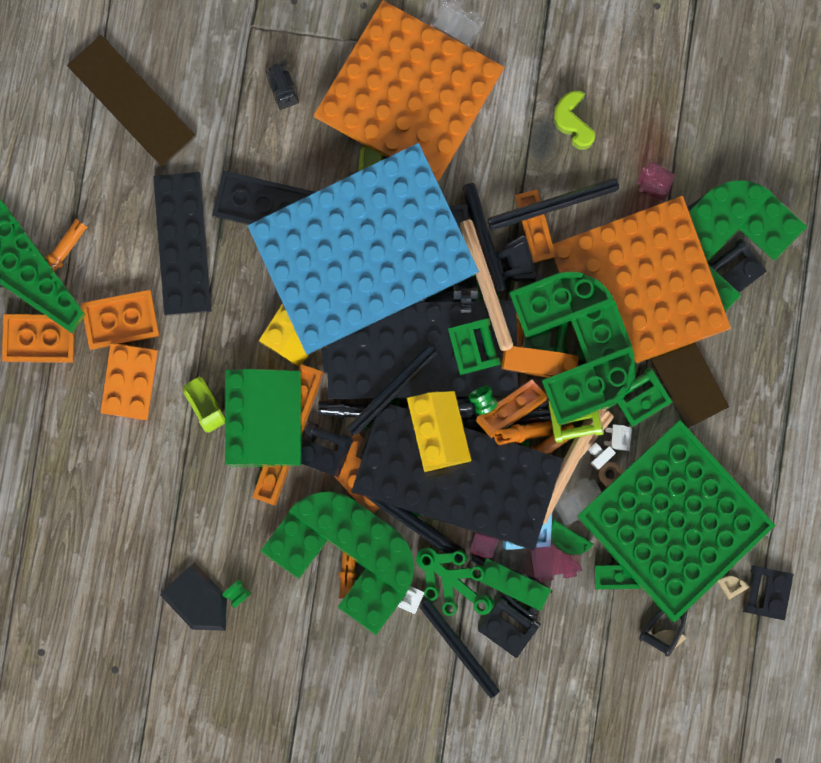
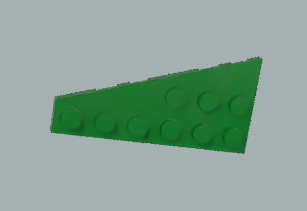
[0,199,86,334]

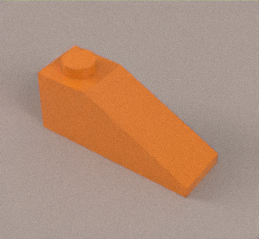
[501,346,579,378]

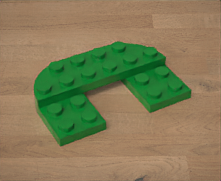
[689,181,807,313]
[510,272,637,426]
[260,492,414,636]

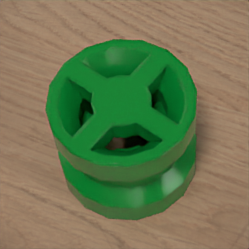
[469,386,498,415]
[222,579,252,609]

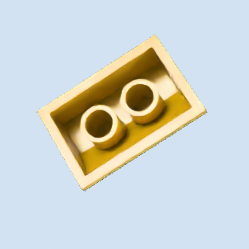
[259,303,309,367]
[407,391,471,472]

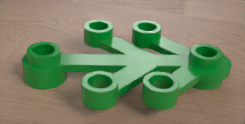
[416,547,494,616]

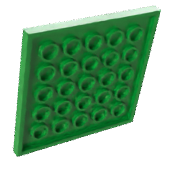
[577,420,776,622]

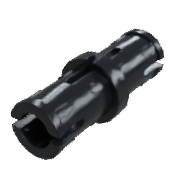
[318,400,366,419]

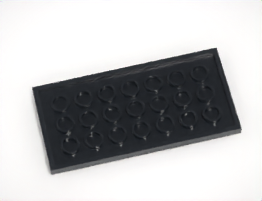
[327,301,518,399]
[351,403,563,551]

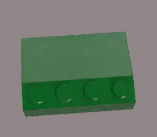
[225,369,302,468]

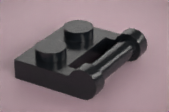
[708,238,767,293]
[302,422,352,478]
[743,565,794,621]
[478,596,541,659]

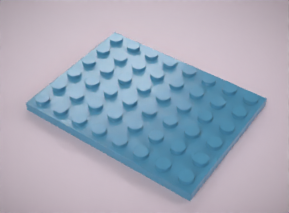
[248,143,480,355]

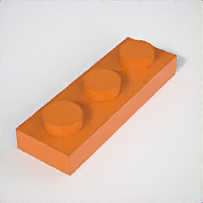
[515,189,556,264]
[476,380,547,438]

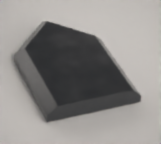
[160,562,227,631]

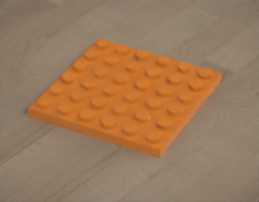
[314,0,505,183]
[553,196,731,363]

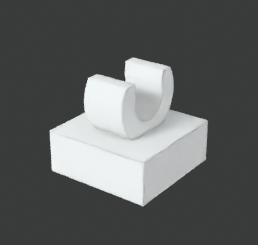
[604,425,632,451]
[588,443,616,470]
[398,586,424,614]

